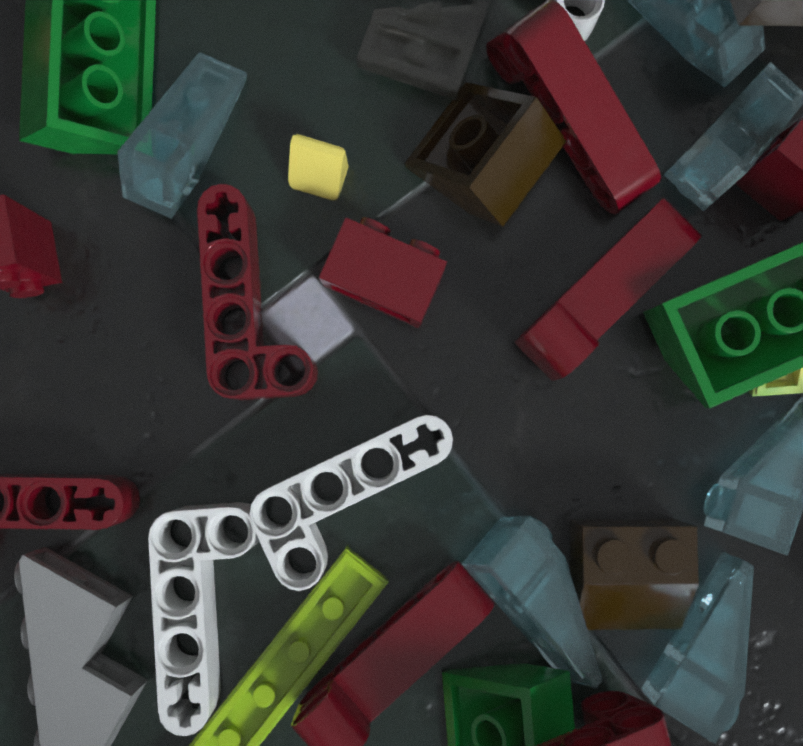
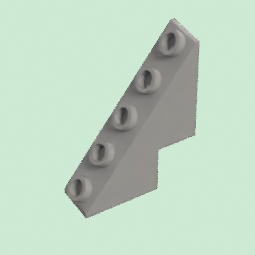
[14,547,148,746]

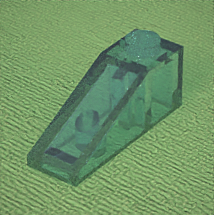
[628,0,766,87]
[117,52,247,219]
[664,62,803,211]
[704,396,803,556]
[462,516,603,688]
[641,552,754,744]

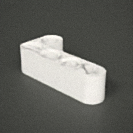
[249,415,453,591]
[148,502,259,736]

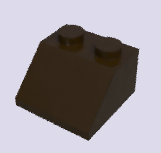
[404,82,566,227]
[569,519,699,630]

